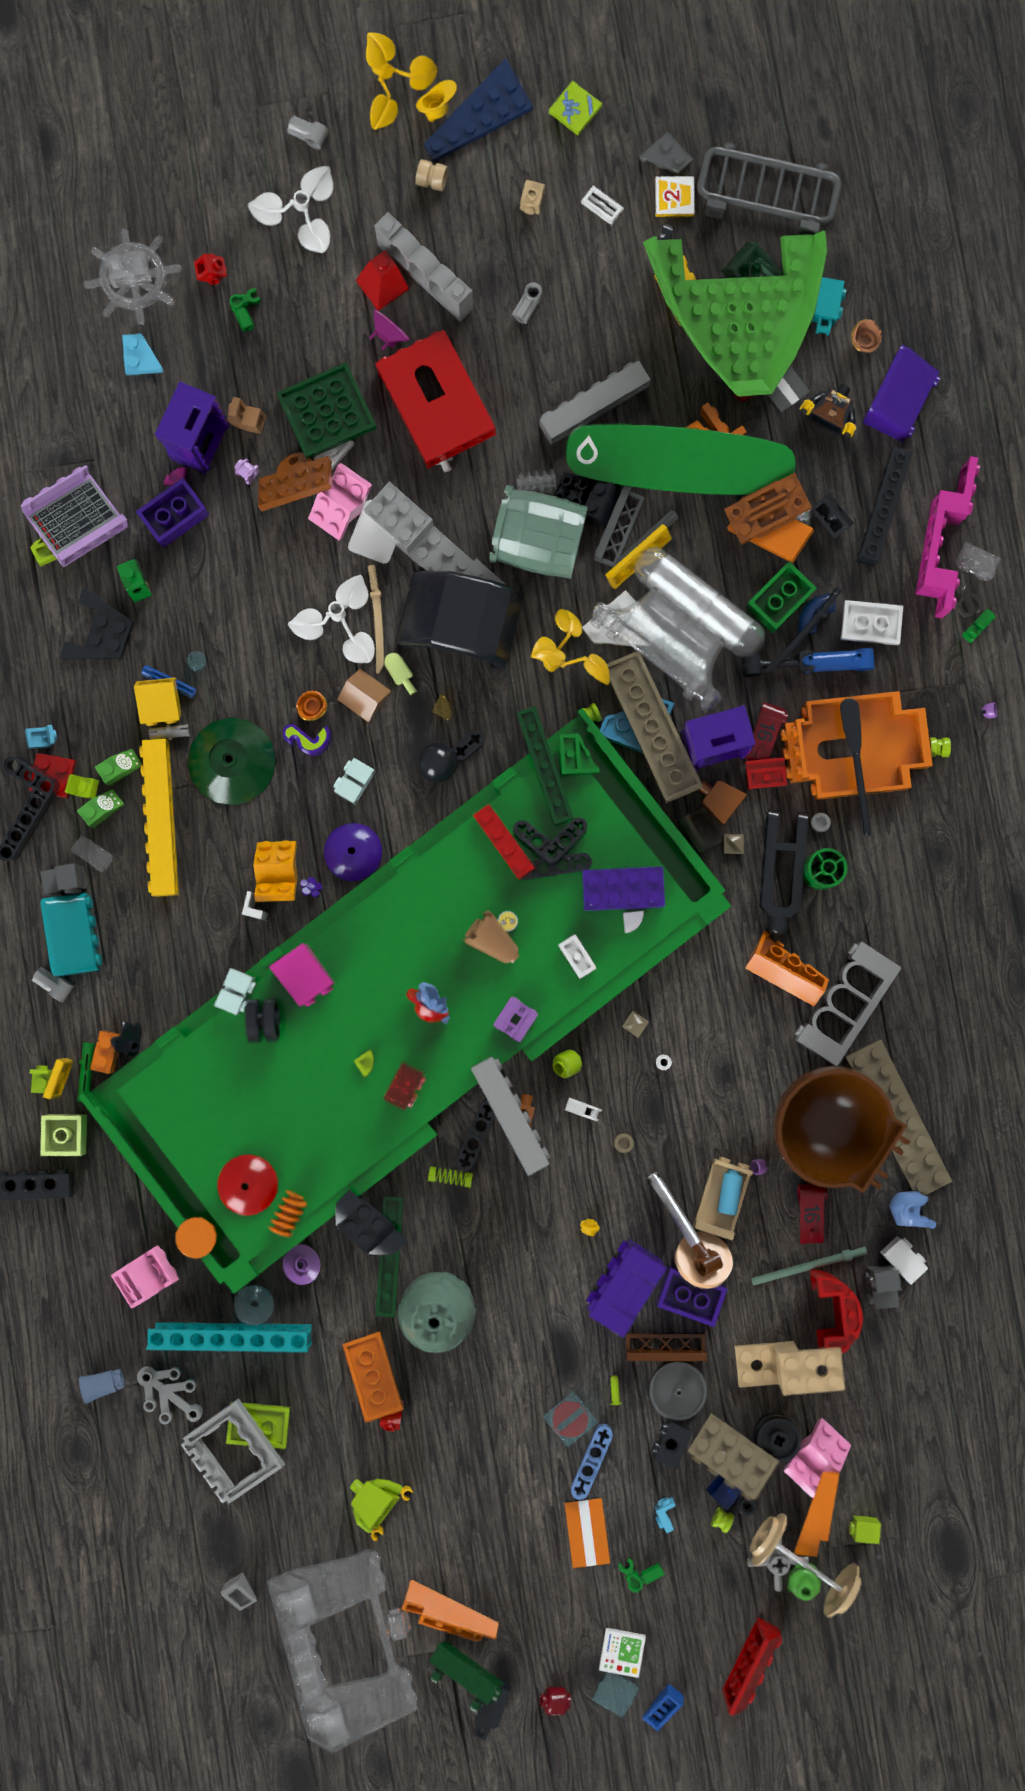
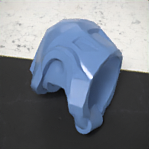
[889,1191,936,1229]

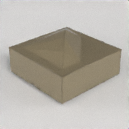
[723,834,744,854]
[622,1011,649,1038]

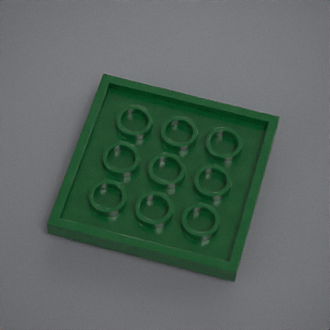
[276,362,377,459]

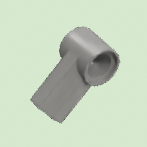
[287,116,329,149]
[512,282,542,324]
[32,967,74,1003]

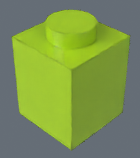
[849,1516,881,1544]

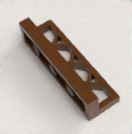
[626,1333,707,1361]

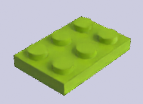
[226,1402,290,1449]

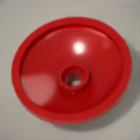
[217,1154,278,1215]

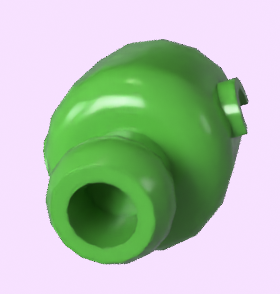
[787,1562,823,1601]

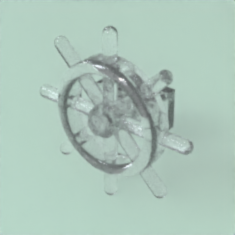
[84,228,182,324]

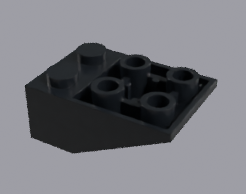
[554,472,621,528]

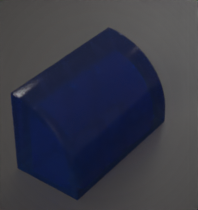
[706,1474,742,1511]

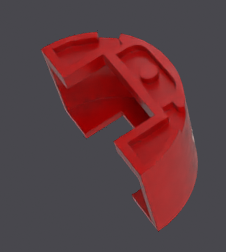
[810,1270,863,1354]

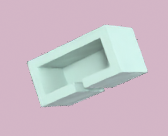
[333,758,375,805]
[214,968,256,1015]

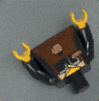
[799,384,856,437]

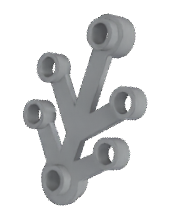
[137,1366,203,1424]

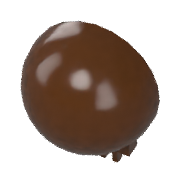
[773,1066,911,1193]

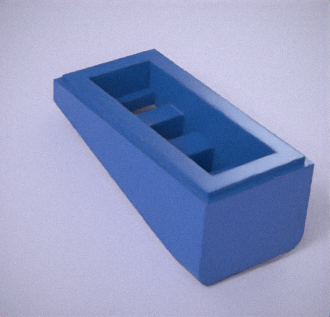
[642,1684,684,1731]

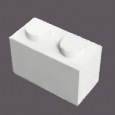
[880,1237,928,1284]

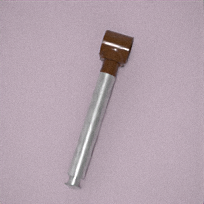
[648,1172,723,1277]

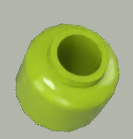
[553,1049,582,1078]

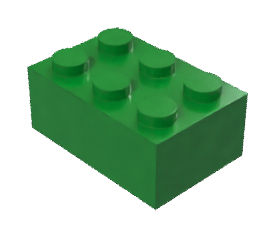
[745,562,817,634]

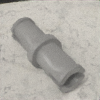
[149,724,190,740]

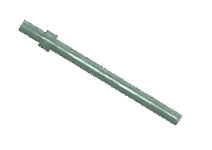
[751,1247,867,1286]

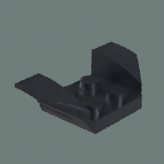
[335,1189,408,1255]

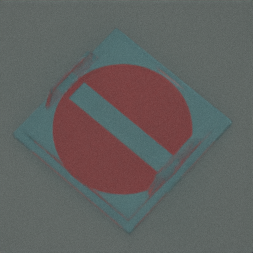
[543,1391,598,1448]

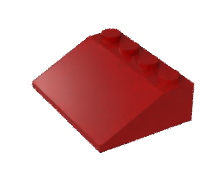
[722,1617,782,1716]

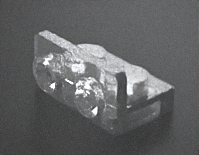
[955,542,1001,581]

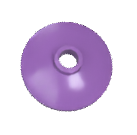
[283,1245,320,1285]

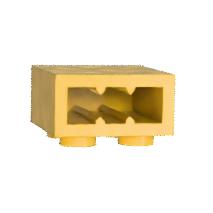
[134,677,181,726]

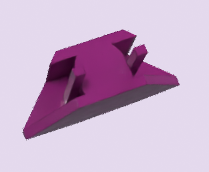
[369,309,410,351]

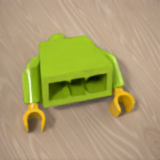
[350,1479,413,1541]

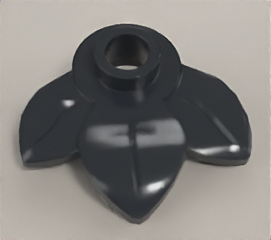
[110,1021,142,1056]

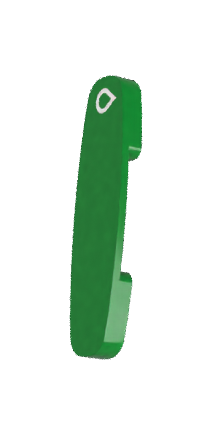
[565,424,796,495]

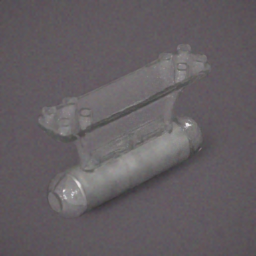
[590,547,765,712]

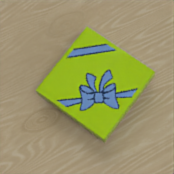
[549,81,602,136]

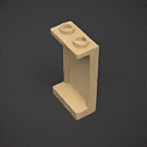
[693,1156,753,1241]

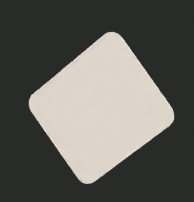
[348,500,396,563]

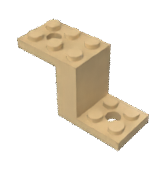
[735,1341,845,1395]

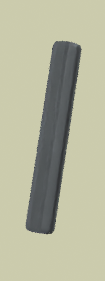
[617,510,678,563]

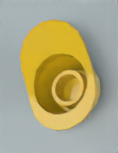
[416,80,457,122]

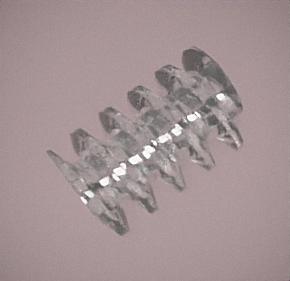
[516,468,557,494]

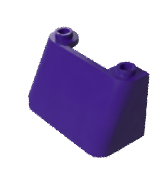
[862,344,941,442]

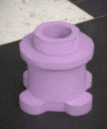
[235,458,260,485]

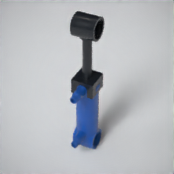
[742,648,875,677]

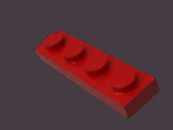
[473,804,535,880]

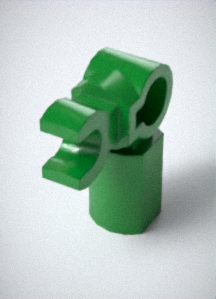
[229,288,261,333]
[961,609,996,643]
[618,1557,665,1592]

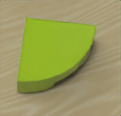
[354,1049,374,1077]

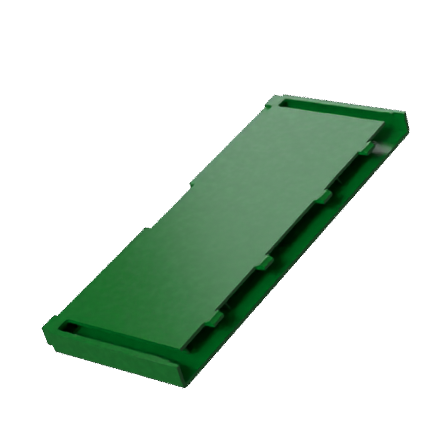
[78,708,731,1294]

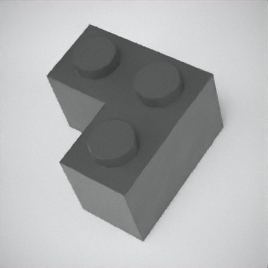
[40,863,87,897]
[865,1264,901,1310]

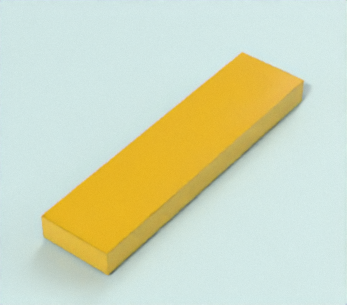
[605,524,672,589]

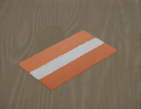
[565,1498,610,1568]

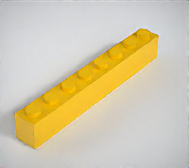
[139,739,179,897]

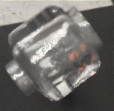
[384,1608,412,1641]

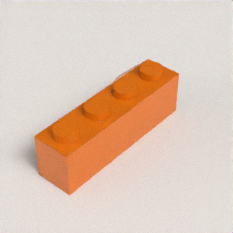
[745,930,829,1006]

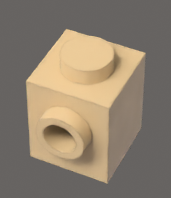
[520,180,545,215]

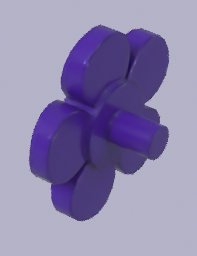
[300,877,322,898]

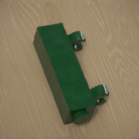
[429,1640,504,1712]

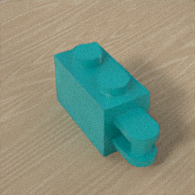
[812,277,846,336]

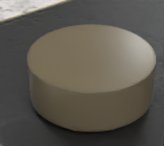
[614,1133,634,1153]

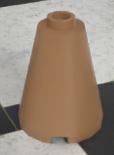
[463,910,519,964]

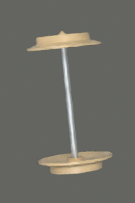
[750,1513,861,1617]

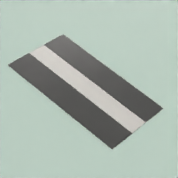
[767,366,810,413]

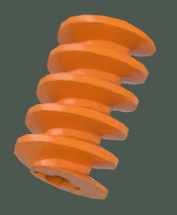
[268,1190,307,1237]

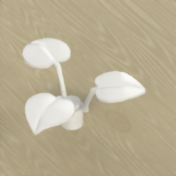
[248,166,333,253]
[288,575,375,663]

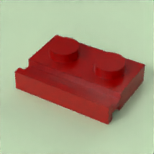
[745,757,787,790]

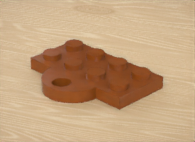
[258,452,332,511]

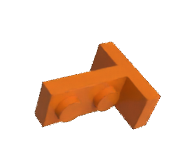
[700,403,746,435]

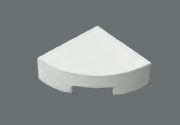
[623,911,643,933]

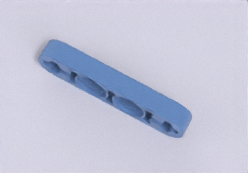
[571,1424,613,1500]

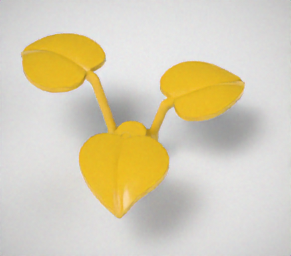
[366,32,437,129]
[531,609,610,685]

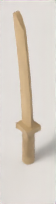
[368,565,384,674]

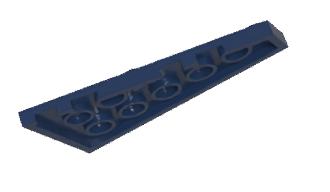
[424,58,533,163]

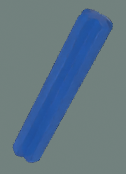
[142,665,196,698]

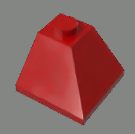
[356,250,409,311]

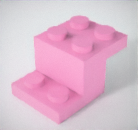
[308,463,372,540]
[111,1245,179,1309]
[784,1418,851,1498]

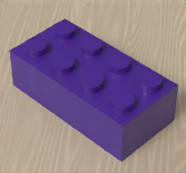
[582,866,665,911]

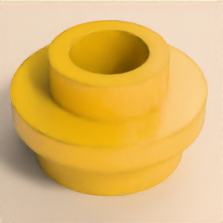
[580,1219,600,1236]

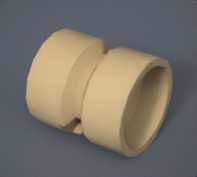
[416,159,448,191]

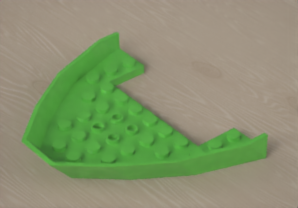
[643,231,827,396]

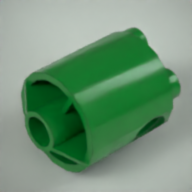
[803,848,847,890]

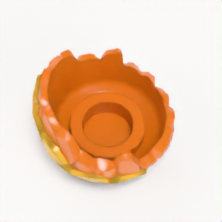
[296,691,327,721]

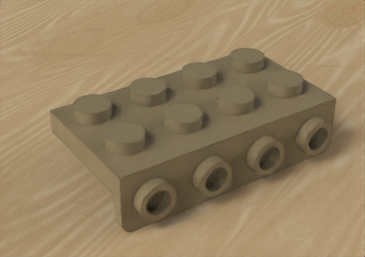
[688,1413,780,1501]

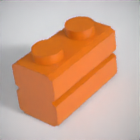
[90,1030,120,1074]

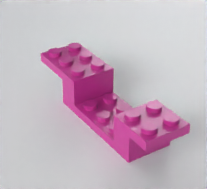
[915,456,980,618]

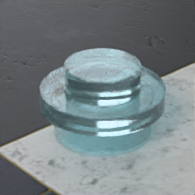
[187,651,206,671]

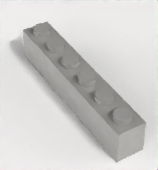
[540,361,651,445]
[471,1056,551,1176]

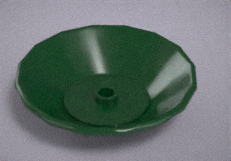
[187,717,276,805]

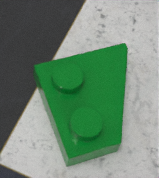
[558,733,600,775]

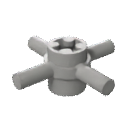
[747,1536,809,1591]

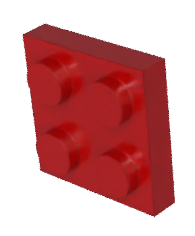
[29,753,76,799]

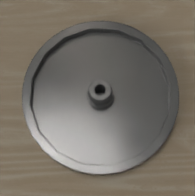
[649,1361,707,1420]

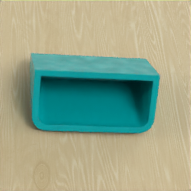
[41,893,102,977]

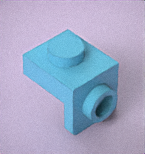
[25,725,57,749]
[655,1497,676,1533]

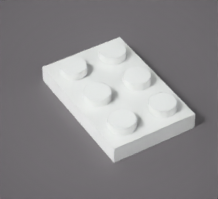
[841,600,903,645]

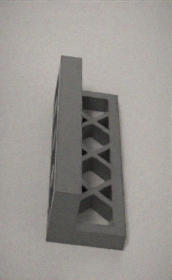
[594,485,645,568]

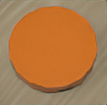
[176,1217,217,1258]

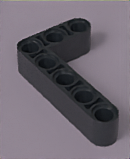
[0,757,60,861]

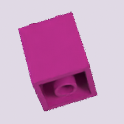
[270,943,335,1007]

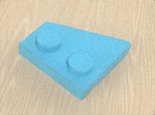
[122,334,163,375]

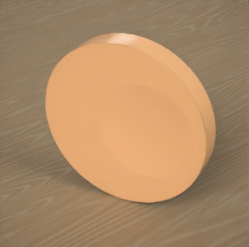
[675,1232,733,1288]

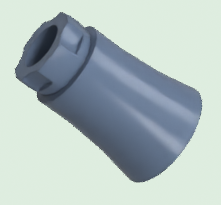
[79,1369,125,1404]

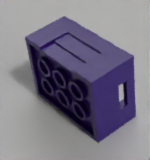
[155,381,230,474]
[679,705,756,772]
[586,1238,667,1338]

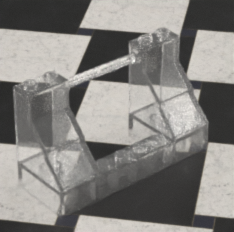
[267,1548,418,1753]

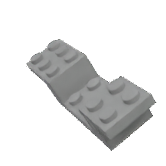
[364,481,505,584]

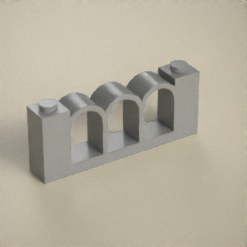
[374,212,474,322]
[794,942,901,1066]

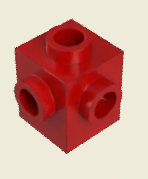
[194,254,227,284]

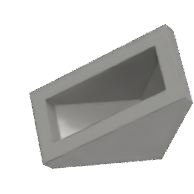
[221,1573,257,1611]

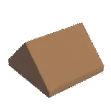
[337,669,391,722]

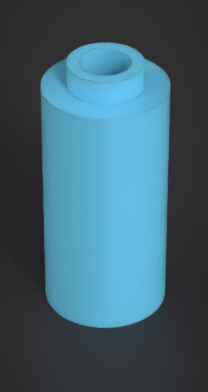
[717,1169,743,1215]

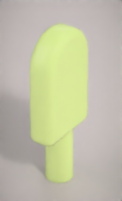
[384,653,417,695]

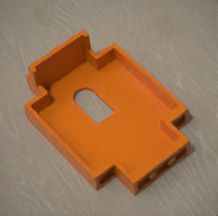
[780,691,933,800]

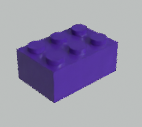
[136,478,210,548]
[656,1265,727,1327]

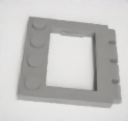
[181,1399,285,1503]

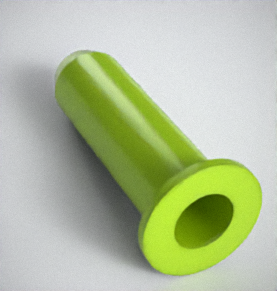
[610,1375,622,1405]

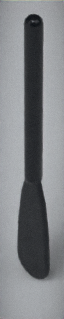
[840,698,871,837]

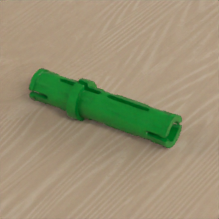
[77,1042,95,1102]

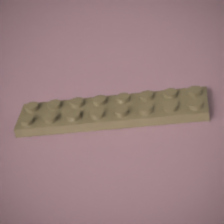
[607,651,703,803]
[845,1039,952,1195]

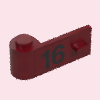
[745,702,788,761]
[797,1184,828,1244]

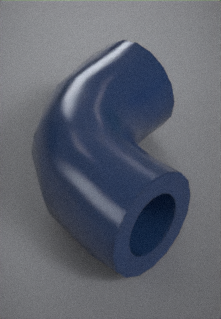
[798,593,836,635]

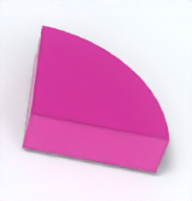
[164,467,187,486]

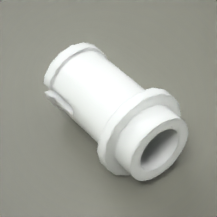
[656,1054,672,1070]

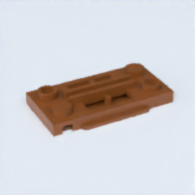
[724,473,812,545]

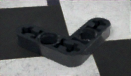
[513,818,588,865]

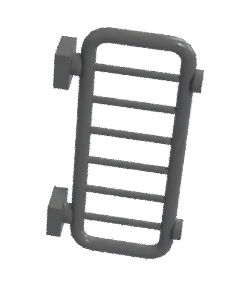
[697,143,841,235]

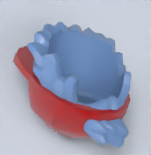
[406,982,450,1024]

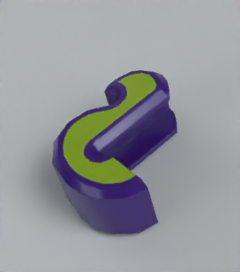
[282,724,332,756]

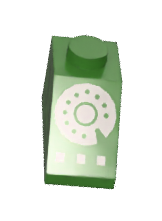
[95,749,142,786]
[77,789,125,828]

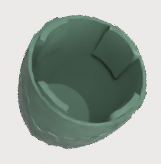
[398,1272,476,1353]

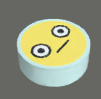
[498,911,518,931]

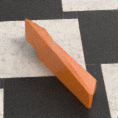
[794,1471,839,1557]
[401,1580,499,1642]

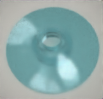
[234,1285,274,1325]

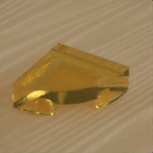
[432,694,451,721]

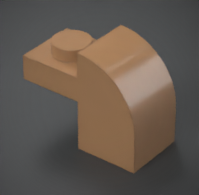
[227,397,266,434]

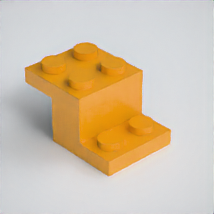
[253,840,298,902]

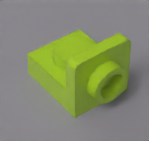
[65,774,99,799]
[30,1065,53,1093]

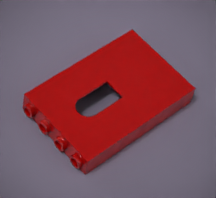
[375,330,496,469]

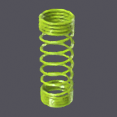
[428,1166,473,1188]

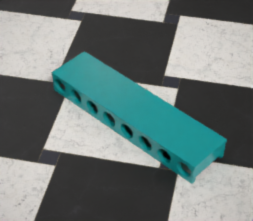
[146,1322,312,1352]

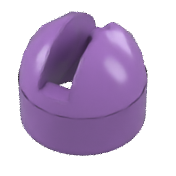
[982,702,997,719]
[751,1159,768,1175]

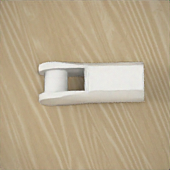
[565,1098,602,1121]

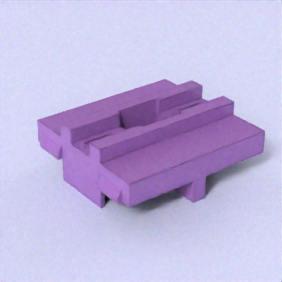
[493,997,538,1042]

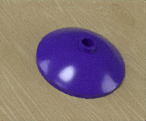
[324,823,382,881]

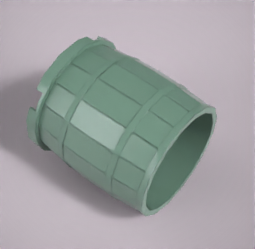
[489,485,588,579]

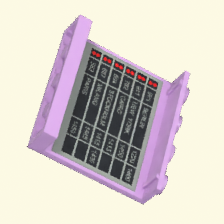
[21,465,128,568]

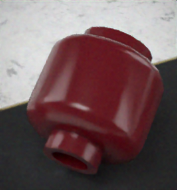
[540,1686,571,1716]

